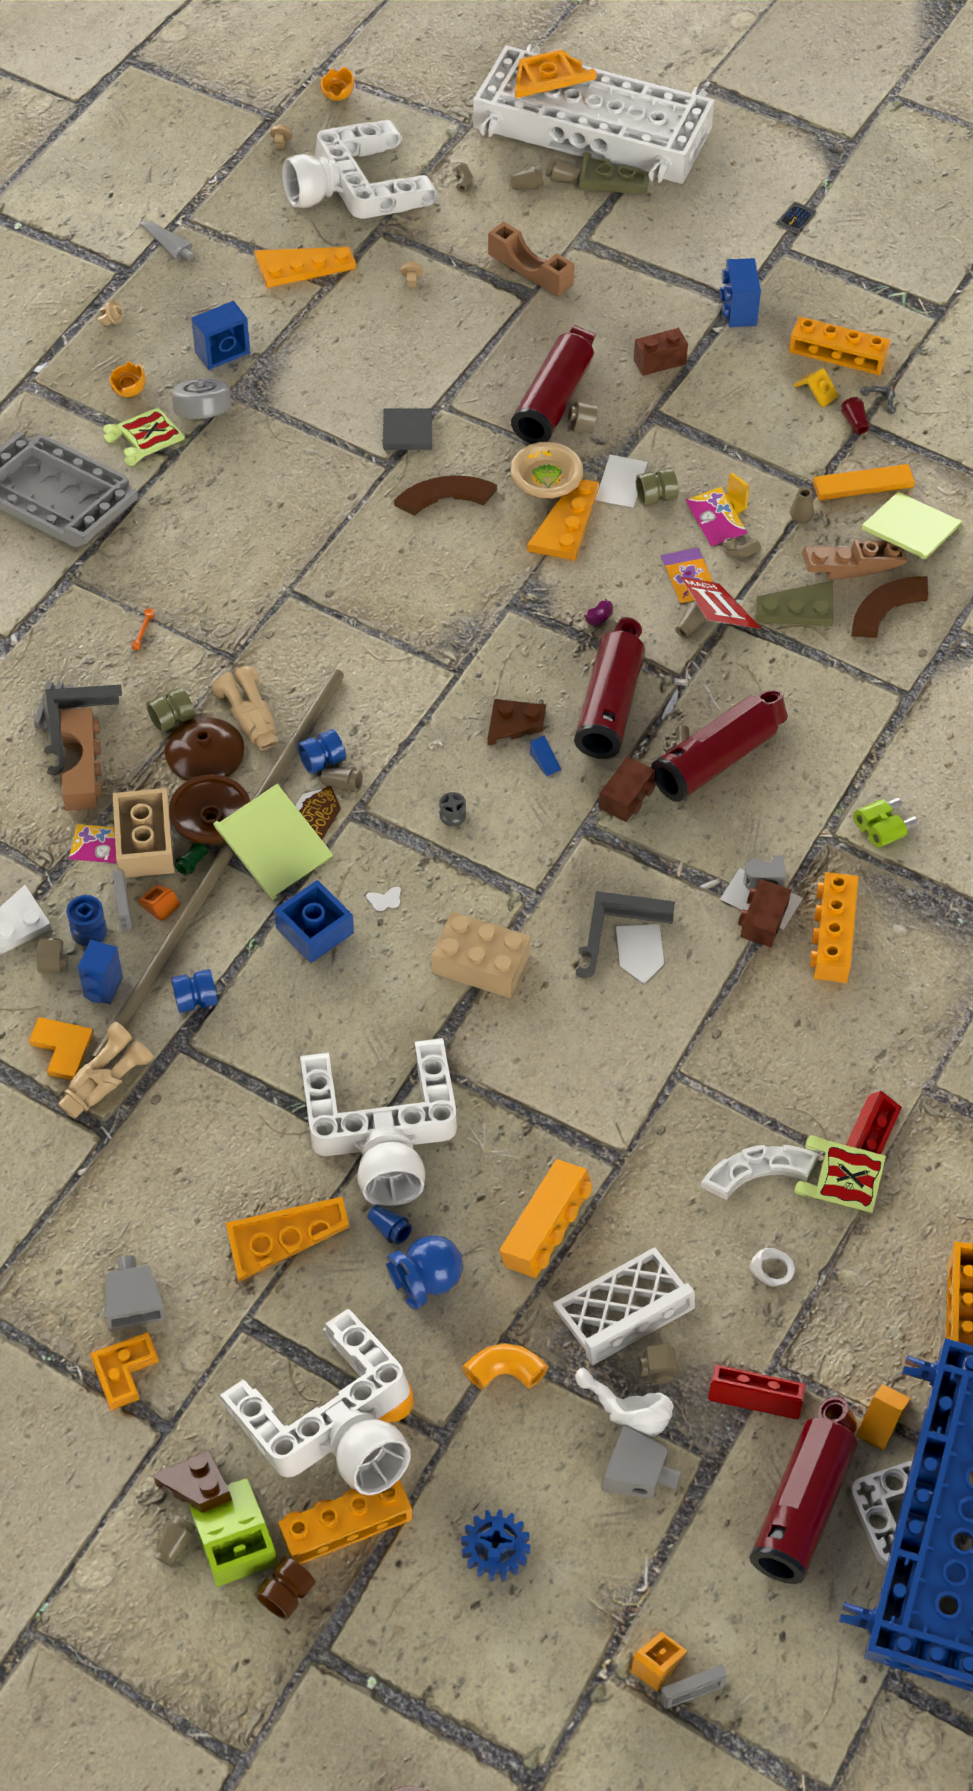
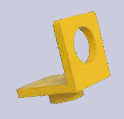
[793,368,839,407]
[726,473,750,515]

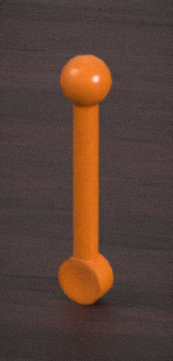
[131,608,155,651]

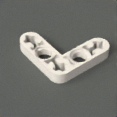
[850,1460,912,1567]

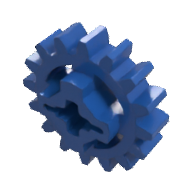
[461,1509,531,1581]

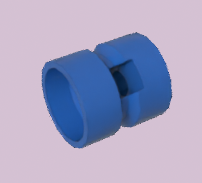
[297,729,346,775]
[66,895,107,946]
[171,969,218,1013]

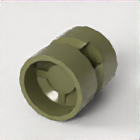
[635,468,679,506]
[146,687,195,733]

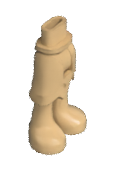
[211,666,279,751]
[58,1021,154,1119]

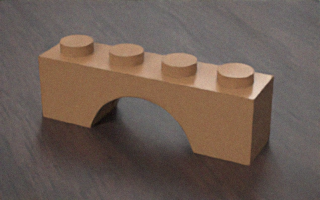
[488,221,575,297]
[60,707,103,811]

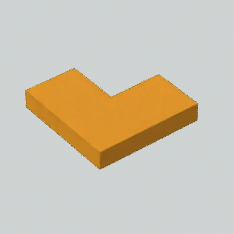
[29,1017,94,1081]
[90,1332,159,1411]

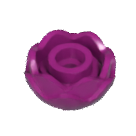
[584,599,613,626]

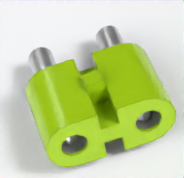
[853,798,918,848]

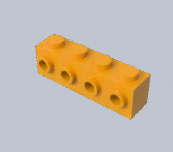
[789,316,891,376]
[809,872,858,983]
[499,1159,592,1279]
[278,1479,412,1565]

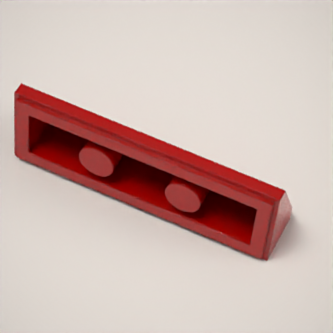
[846,1090,902,1154]
[708,1364,806,1419]

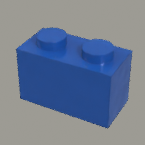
[78,940,123,1005]

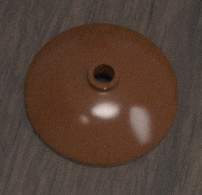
[165,717,244,781]
[169,775,250,844]

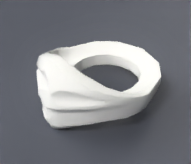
[749,1248,795,1287]

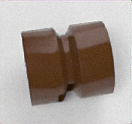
[255,1556,316,1620]

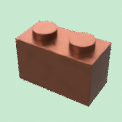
[633,328,688,376]
[599,756,656,822]
[738,879,792,948]

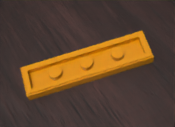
[813,464,915,501]

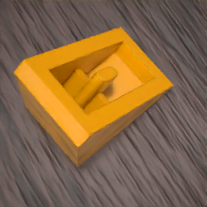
[855,1384,911,1451]
[631,1631,688,1692]

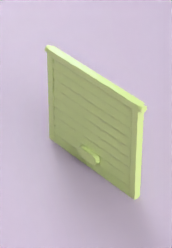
[861,492,962,559]
[213,784,333,901]

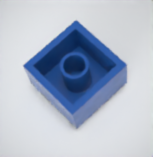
[720,258,761,327]
[191,300,250,370]
[274,880,354,963]

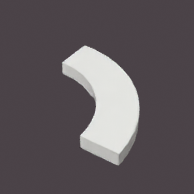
[701,1145,820,1200]

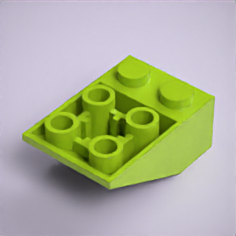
[188,1478,277,1587]

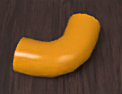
[462,1343,549,1389]

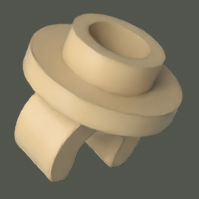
[270,124,293,150]
[400,262,424,288]
[98,301,123,326]

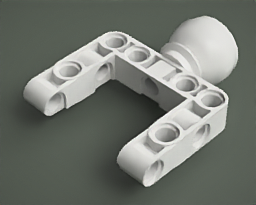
[282,120,438,219]
[300,1038,457,1207]
[220,1309,411,1495]

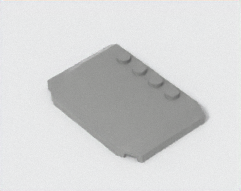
[0,432,138,547]

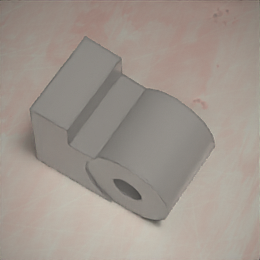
[743,855,785,890]

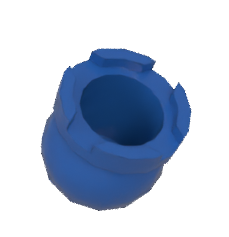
[386,1235,464,1310]

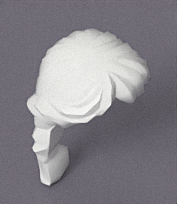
[575,1368,674,1438]

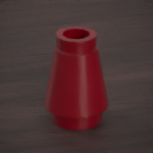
[841,397,869,434]

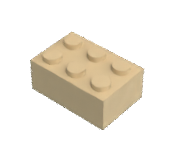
[113,788,175,878]
[432,911,531,998]

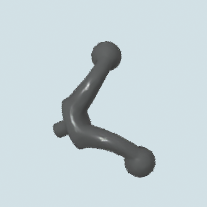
[860,386,896,414]

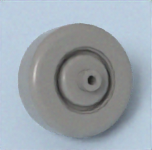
[172,378,231,419]

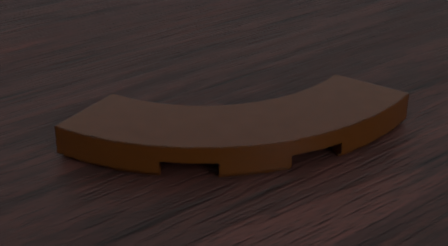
[394,475,497,516]
[851,576,928,638]

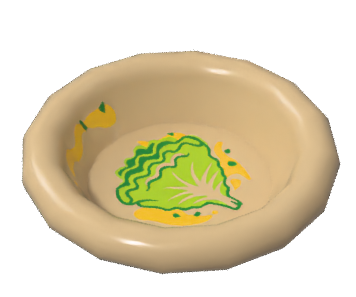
[510,442,583,498]

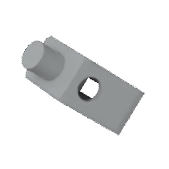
[105,1255,166,1331]
[602,1425,682,1499]

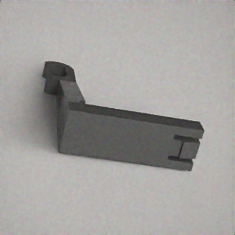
[42,684,122,775]
[576,891,675,978]

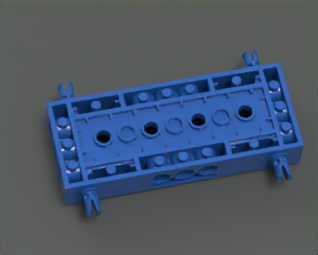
[839,1338,973,1692]

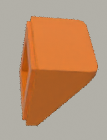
[137,885,180,921]

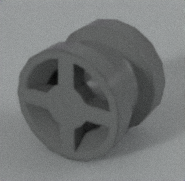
[439,792,466,826]

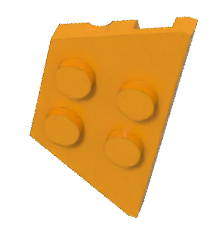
[515,49,597,98]

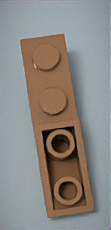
[802,540,907,579]

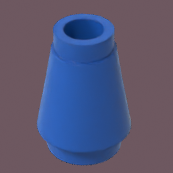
[368,1205,412,1245]

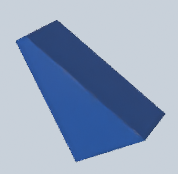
[530,735,561,777]

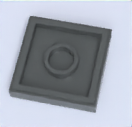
[383,408,432,450]

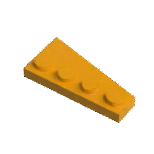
[254,247,356,288]
[527,479,599,561]
[225,1197,349,1282]

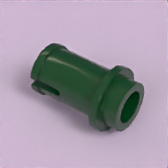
[175,842,208,875]

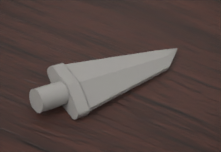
[140,222,195,262]

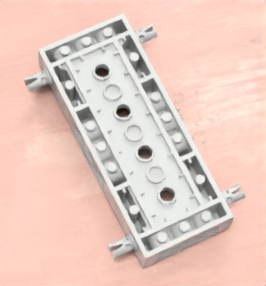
[473,44,715,184]

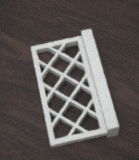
[553,1247,695,1365]

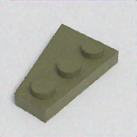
[579,152,649,195]
[756,581,834,626]

